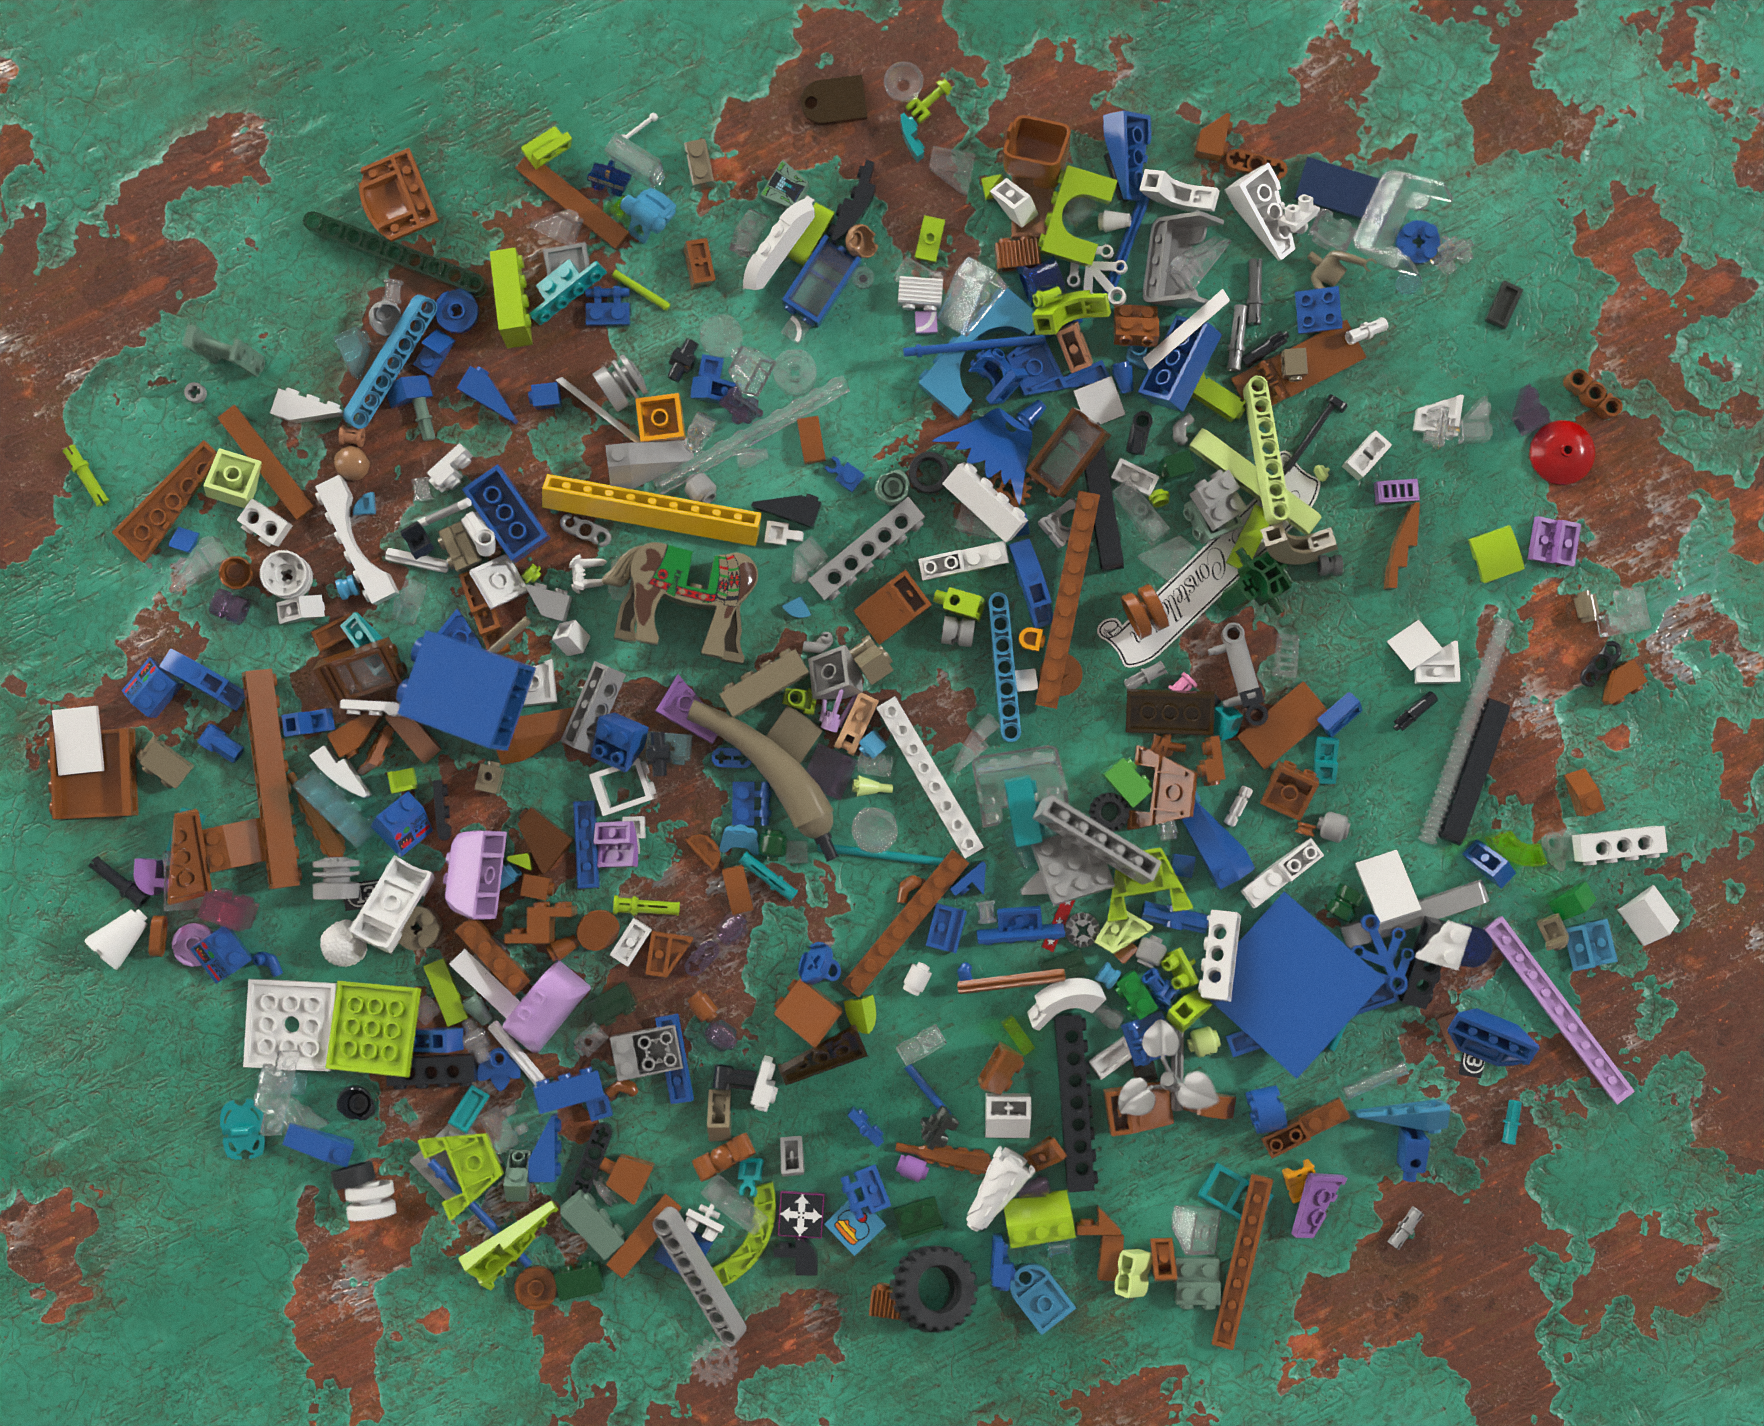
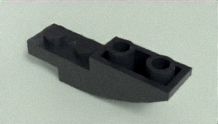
[829,160,876,245]

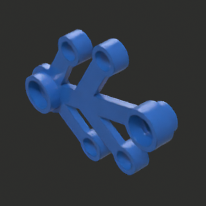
[1351,914,1415,995]

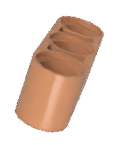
[384,714,442,764]

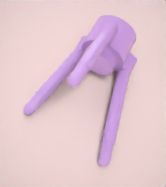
[819,689,858,732]

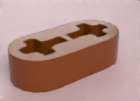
[149,915,168,957]

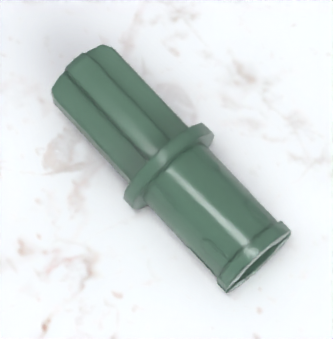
[412,397,435,441]

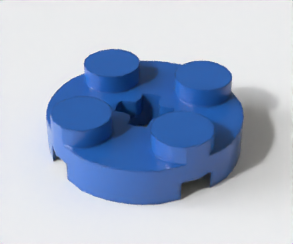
[1395,220,1440,265]
[436,289,480,334]

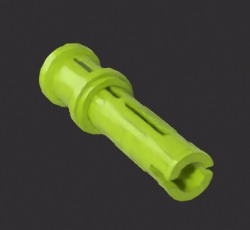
[613,895,680,916]

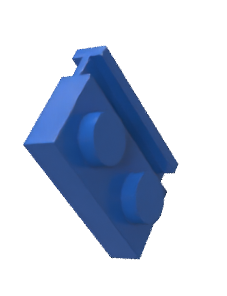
[926,903,967,953]

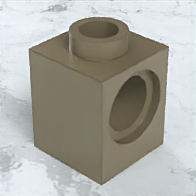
[1280,348,1308,382]

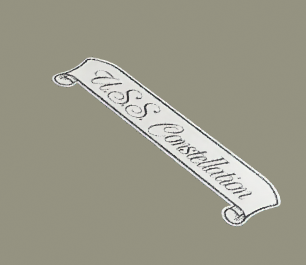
[1097,451,1320,668]

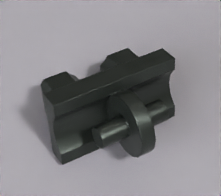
[920,1105,959,1150]

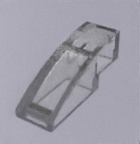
[952,713,1000,774]

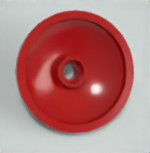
[1529,420,1595,485]

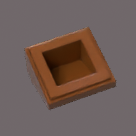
[1113,943,1138,964]

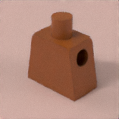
[599,1153,655,1205]

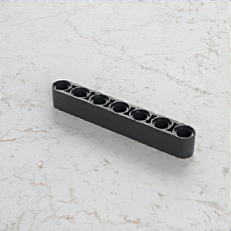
[1078,422,1124,572]
[1438,698,1510,846]

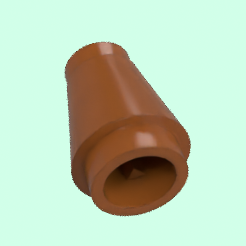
[546,934,580,962]

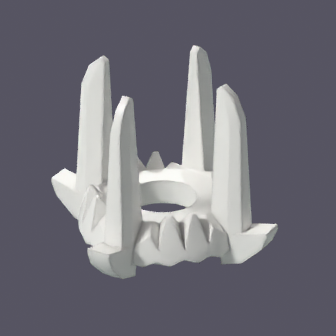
[569,554,607,594]

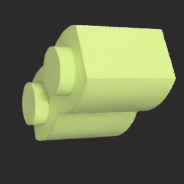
[1115,1249,1152,1298]

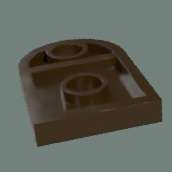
[801,75,868,125]

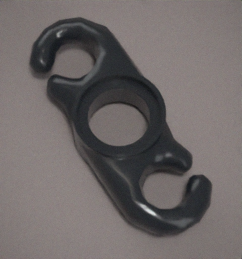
[1580,641,1622,687]

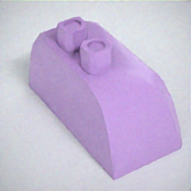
[443,831,507,919]
[503,960,591,1053]

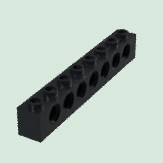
[1054,1012,1098,1192]

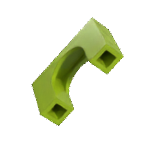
[1038,165,1118,268]

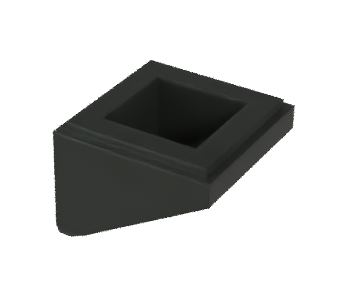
[1130,1059,1158,1082]

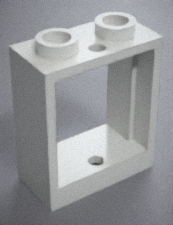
[589,758,657,816]

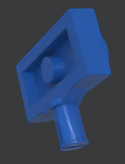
[848,1106,884,1147]

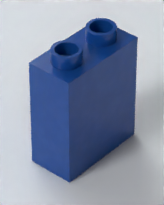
[396,630,536,751]

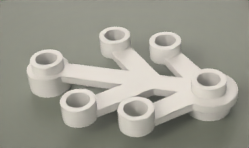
[1067,244,1128,306]

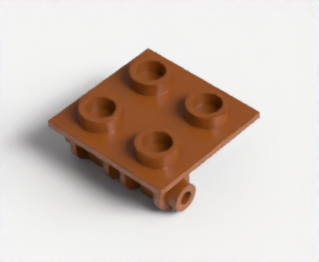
[1231,359,1289,412]

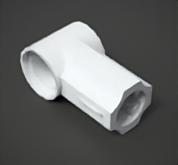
[461,511,496,556]

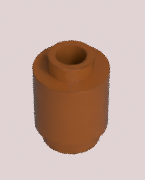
[687,990,718,1023]

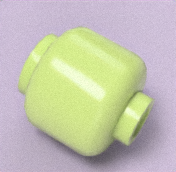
[1187,1026,1221,1058]

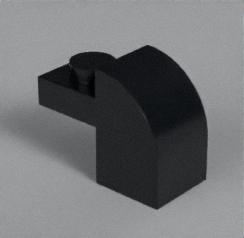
[773,1237,818,1276]

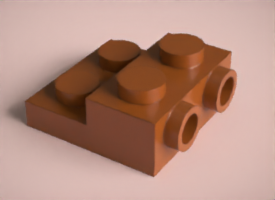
[1113,305,1159,347]
[1196,736,1226,786]
[1260,760,1319,821]

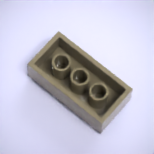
[719,648,810,718]

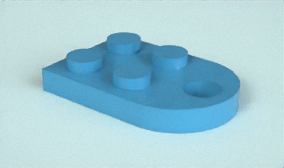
[1010,1263,1076,1335]

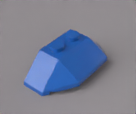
[1447,1008,1539,1067]

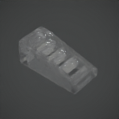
[1272,633,1299,679]

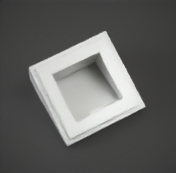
[1015,669,1038,692]

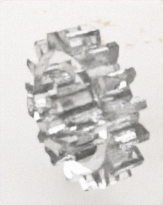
[691,1337,739,1387]

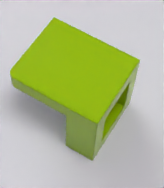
[387,768,418,794]

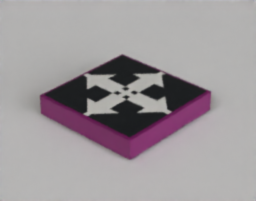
[778,1190,825,1238]

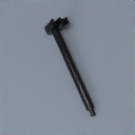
[1283,394,1348,476]

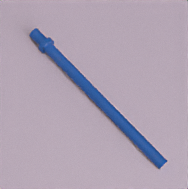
[903,335,1046,358]
[427,1158,532,1268]

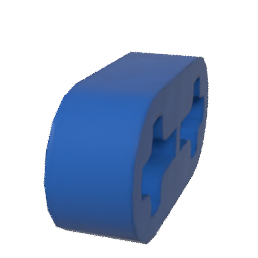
[712,748,752,768]

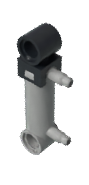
[1208,623,1268,728]

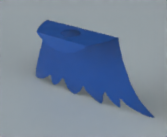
[932,408,1032,505]

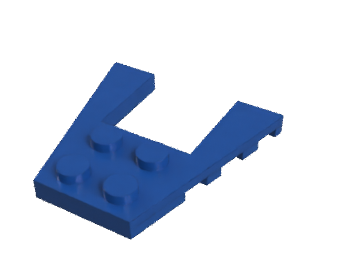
[1005,318,1110,397]

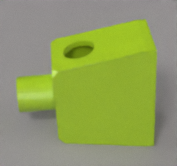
[933,587,986,622]

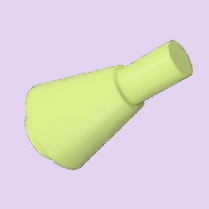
[852,775,893,797]

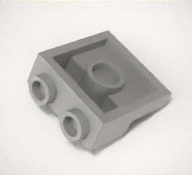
[1189,469,1248,531]

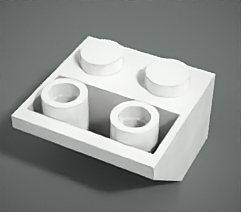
[985,1093,1031,1138]

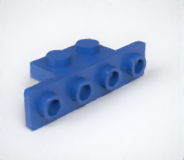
[977,906,1065,945]

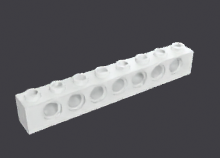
[876,697,984,858]

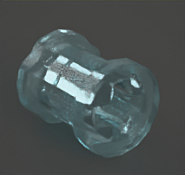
[1047,1239,1071,1258]

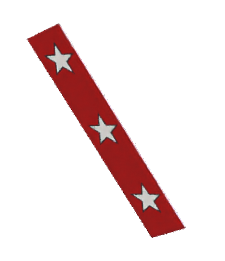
[1042,899,1076,952]

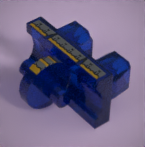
[587,160,632,197]

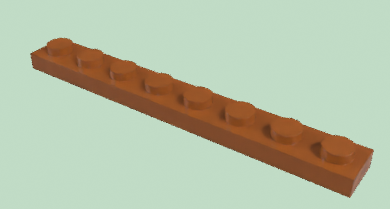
[842,849,969,997]
[1211,1173,1273,1350]

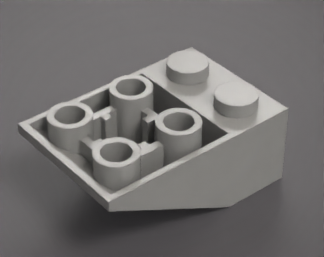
[610,1025,683,1081]

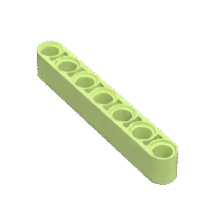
[1243,376,1290,526]
[1188,428,1322,535]

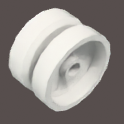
[344,1180,396,1221]

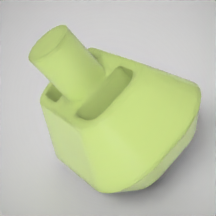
[1314,465,1330,482]

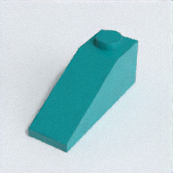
[340,612,402,677]

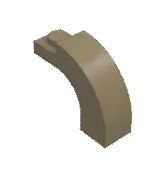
[1261,523,1338,564]

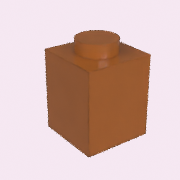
[520,873,555,900]

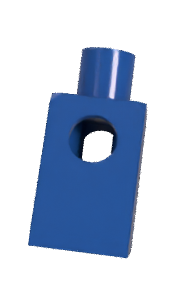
[1397,1126,1430,1182]

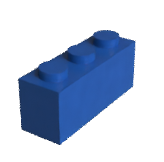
[532,1066,604,1114]

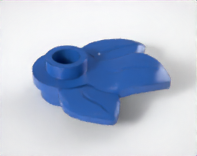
[477,1047,521,1091]

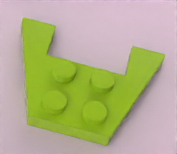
[1108,847,1193,923]
[417,1133,504,1221]

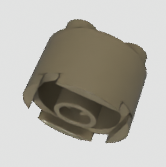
[398,905,443,950]

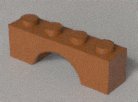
[455,918,532,996]

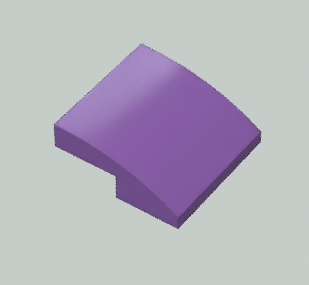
[1528,516,1581,567]
[594,821,638,868]

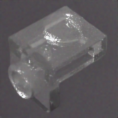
[857,752,894,778]

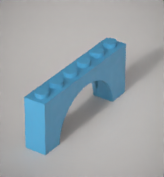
[918,285,1035,420]

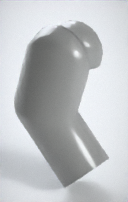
[803,632,833,653]

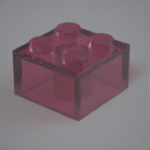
[197,887,260,931]

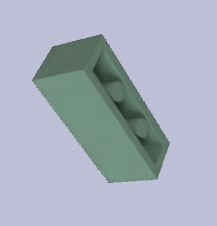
[560,1189,625,1260]

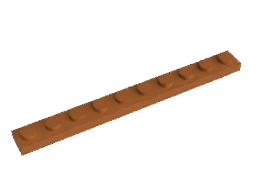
[1035,491,1100,709]

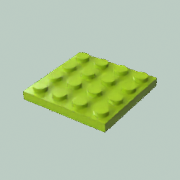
[325,981,421,1077]

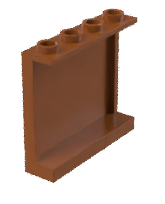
[47,728,138,819]

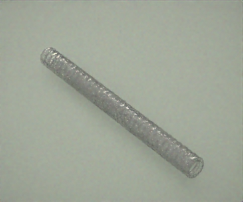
[1418,618,1514,845]

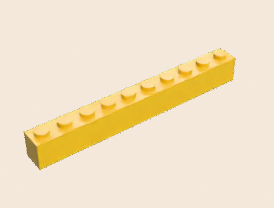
[542,474,761,546]

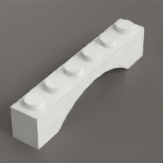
[315,475,400,605]

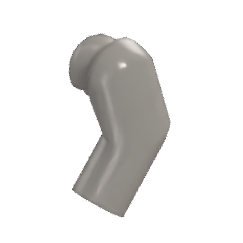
[1173,413,1195,446]

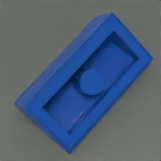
[1318,692,1362,737]

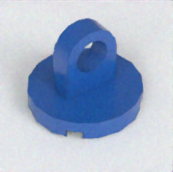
[798,942,841,985]

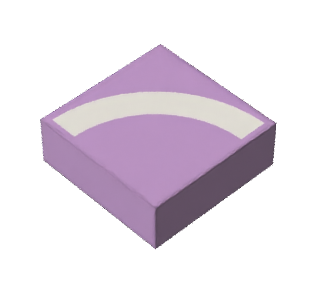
[915,311,937,334]

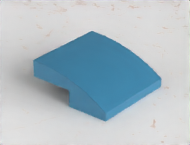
[1566,918,1618,971]

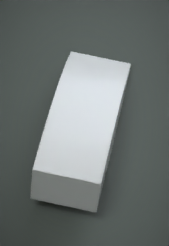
[309,746,372,798]

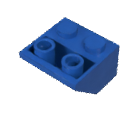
[591,712,649,772]

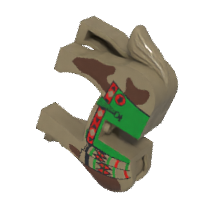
[601,542,758,665]

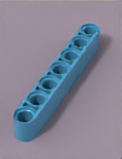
[343,295,437,429]
[988,592,1021,742]

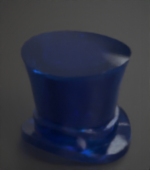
[1016,256,1066,308]
[1460,924,1493,968]

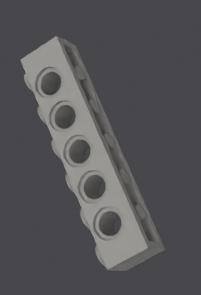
[808,497,925,601]
[1033,795,1162,885]

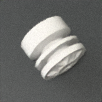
[260,550,313,600]

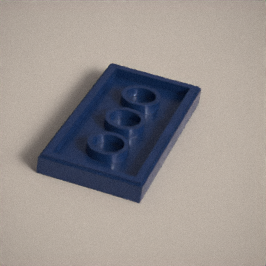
[1294,157,1390,224]

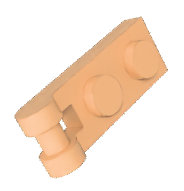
[834,693,879,756]

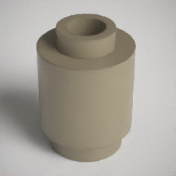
[1573,590,1600,623]

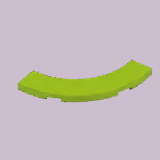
[712,1181,776,1287]

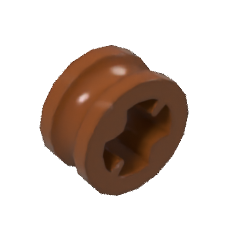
[1295,822,1317,837]

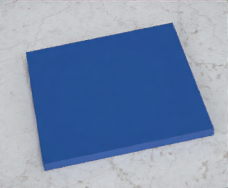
[1197,891,1386,1079]

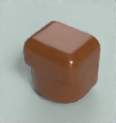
[1003,115,1071,190]

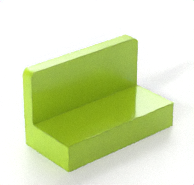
[521,126,572,169]

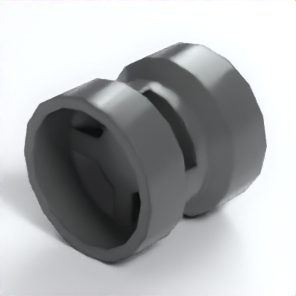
[1317,555,1343,577]

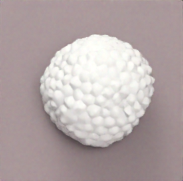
[320,919,367,967]

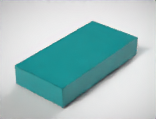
[447,1085,490,1134]

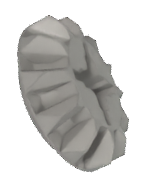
[1065,913,1100,947]

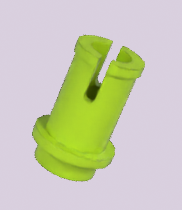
[1033,287,1062,308]

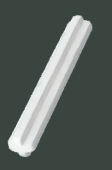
[488,1020,546,1086]

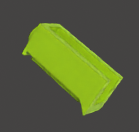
[1191,372,1246,422]

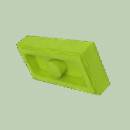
[915,215,945,263]

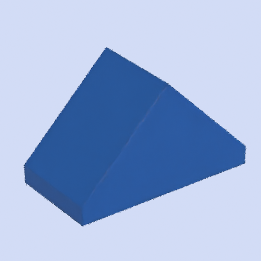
[387,375,433,408]

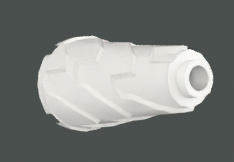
[966,1146,1035,1232]

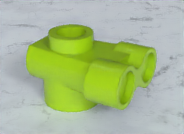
[782,688,817,715]

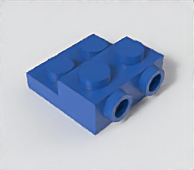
[990,1233,1015,1291]

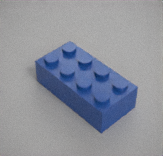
[1138,315,1222,412]
[462,464,551,563]

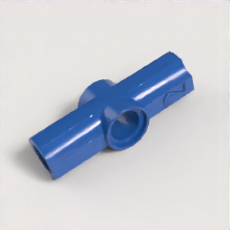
[1140,901,1209,934]

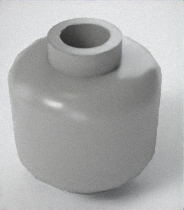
[684,473,717,503]
[1317,812,1351,843]
[1135,935,1167,969]

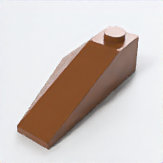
[496,707,575,765]

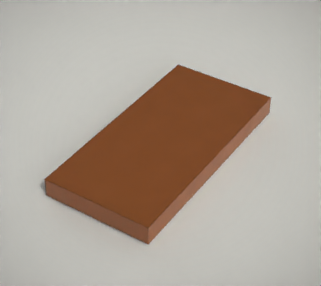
[1270,319,1367,398]
[1236,681,1327,770]

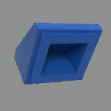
[168,527,200,554]
[1171,854,1196,878]

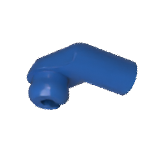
[253,951,283,977]
[957,962,978,993]

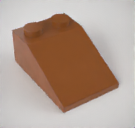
[202,818,266,873]
[977,1041,1025,1095]

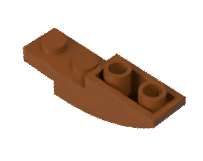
[1261,1096,1350,1158]

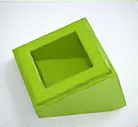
[507,853,534,870]

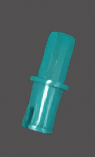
[1501,1100,1522,1145]

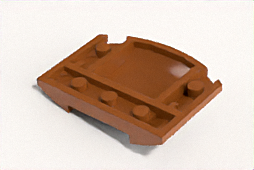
[359,148,439,242]

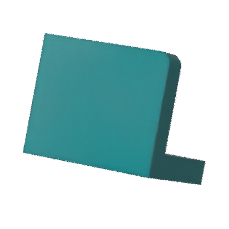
[1213,706,1244,741]

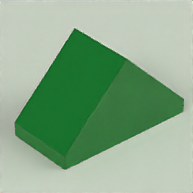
[1548,881,1597,921]

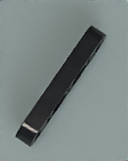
[568,1122,613,1199]

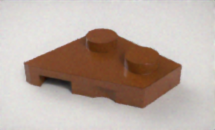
[356,725,394,776]
[645,931,694,978]

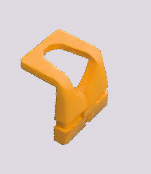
[1282,1159,1316,1204]

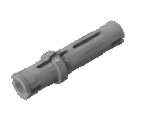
[1227,305,1248,372]

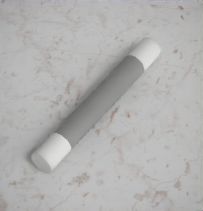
[418,498,472,527]

